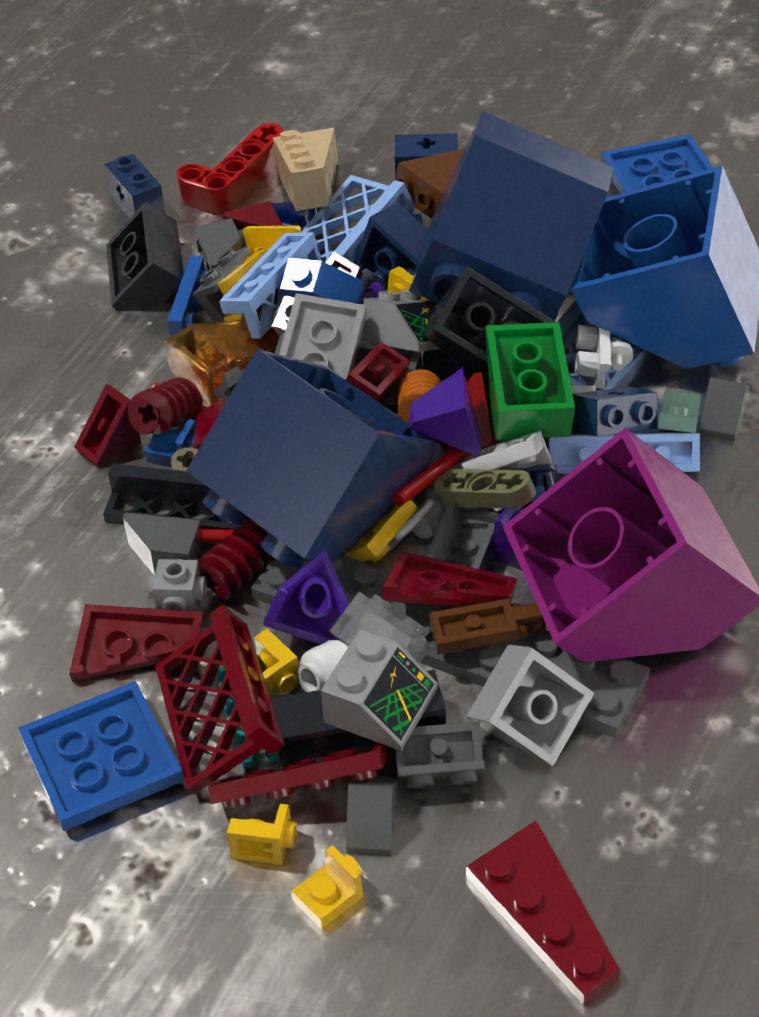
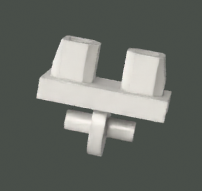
[574,325,633,389]

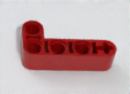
[176,123,283,215]

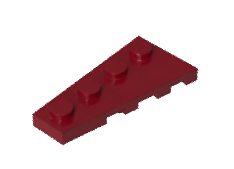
[208,742,390,808]
[466,820,620,1005]

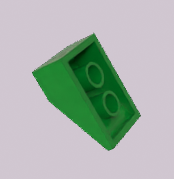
[485,322,575,440]

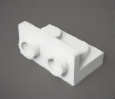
[462,430,552,470]

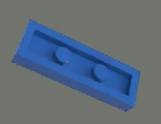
[167,255,209,348]

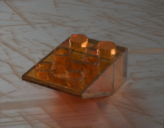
[165,321,278,405]

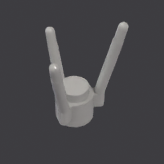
[382,499,446,558]

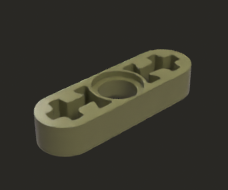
[434,469,536,508]

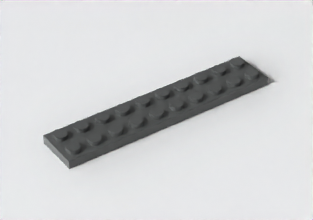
[251,555,650,738]

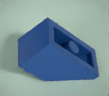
[280,258,366,304]

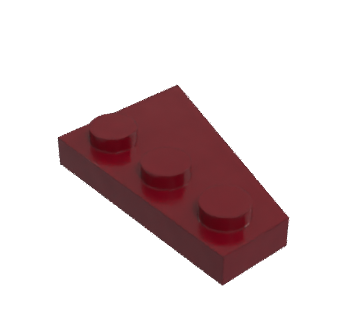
[381,551,518,607]
[69,604,205,682]

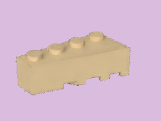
[273,128,338,211]

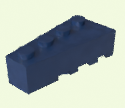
[354,203,428,284]

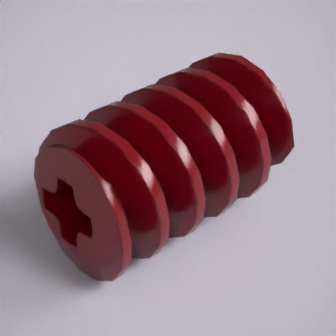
[128,377,203,435]
[199,518,275,600]

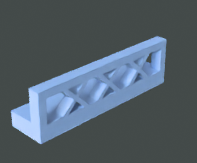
[219,232,322,338]
[548,432,700,473]

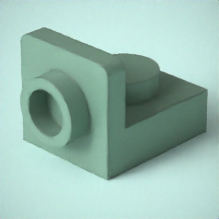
[658,389,701,433]

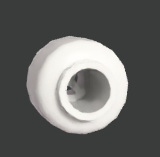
[298,640,348,692]

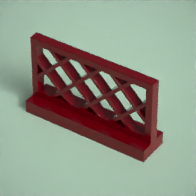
[155,605,285,794]

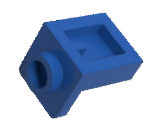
[144,419,196,467]

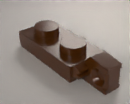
[429,598,546,654]

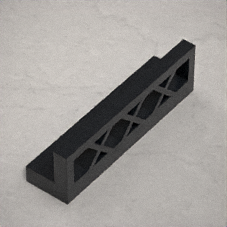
[103,463,249,530]

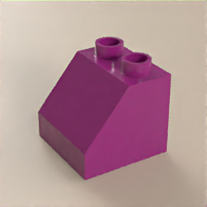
[503,427,759,662]

